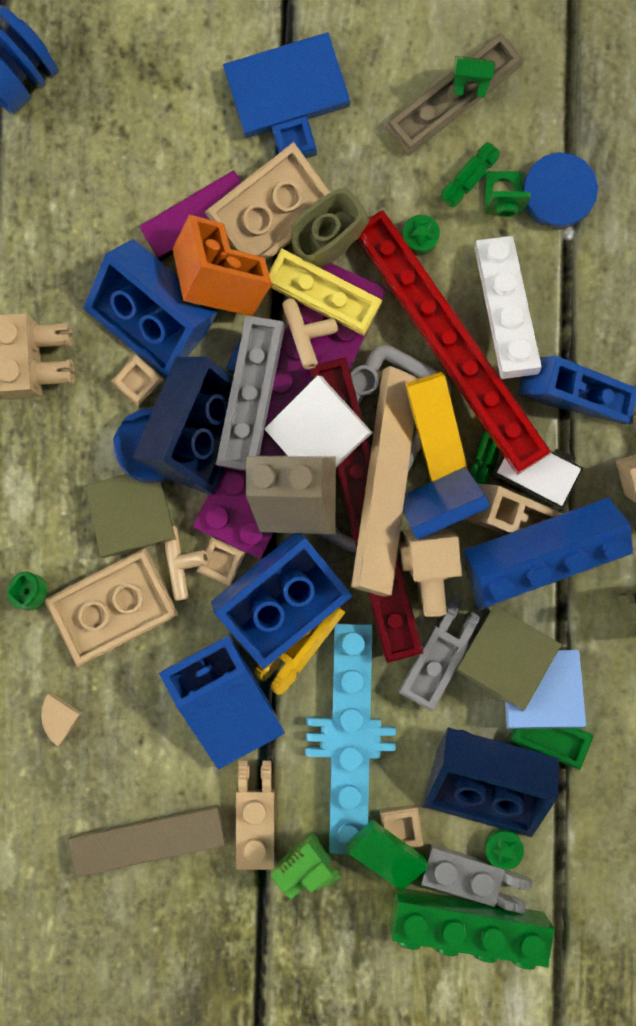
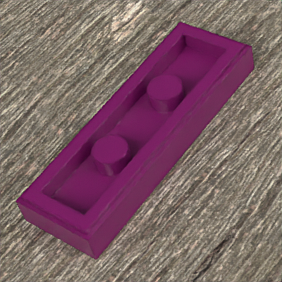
[139,170,242,261]

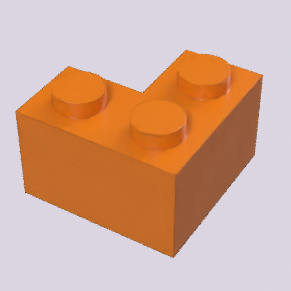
[173,214,272,316]

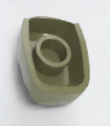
[291,188,369,268]

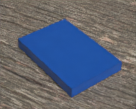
[223,32,350,138]

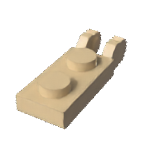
[236,761,275,870]

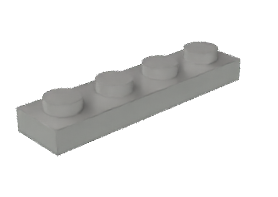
[216,316,285,471]

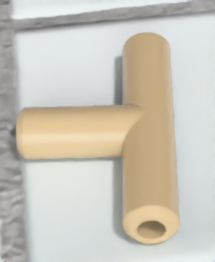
[282,298,338,370]
[164,526,209,601]

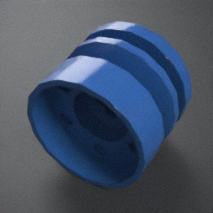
[0,5,59,116]

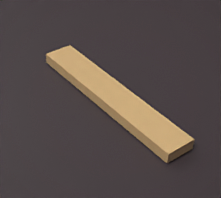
[351,366,420,597]

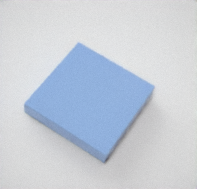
[505,650,586,729]

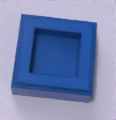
[271,116,317,158]

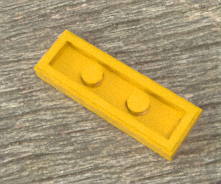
[405,372,468,482]

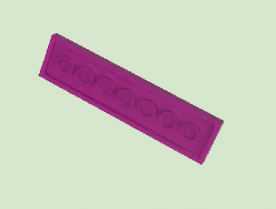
[193,263,387,559]

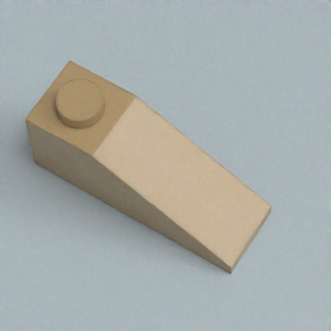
[463,484,563,535]

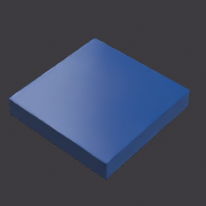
[403,467,490,540]

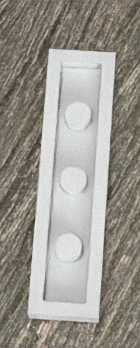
[475,236,542,379]

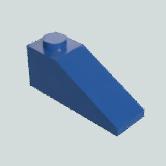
[518,356,636,425]

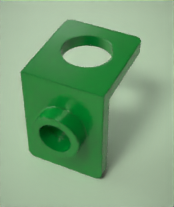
[485,171,531,218]

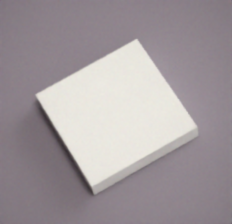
[265,376,372,467]

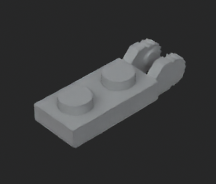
[398,601,480,711]
[420,844,533,914]

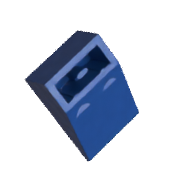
[159,633,285,770]

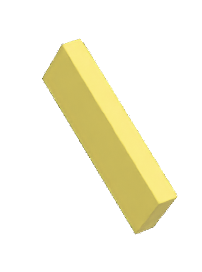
[269,249,382,336]

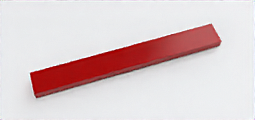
[356,210,551,475]

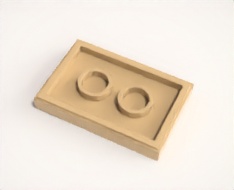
[205,142,331,262]
[44,548,180,667]

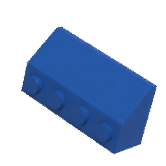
[463,498,633,610]

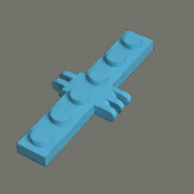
[305,623,396,854]

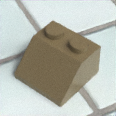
[246,455,336,535]

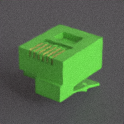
[270,832,342,900]

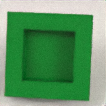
[453,56,495,98]

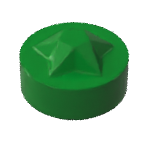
[402,215,440,255]
[7,571,47,611]
[484,828,524,870]

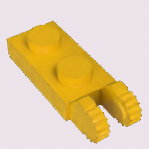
[254,607,345,695]

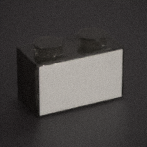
[490,449,583,510]

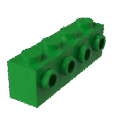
[389,887,555,970]

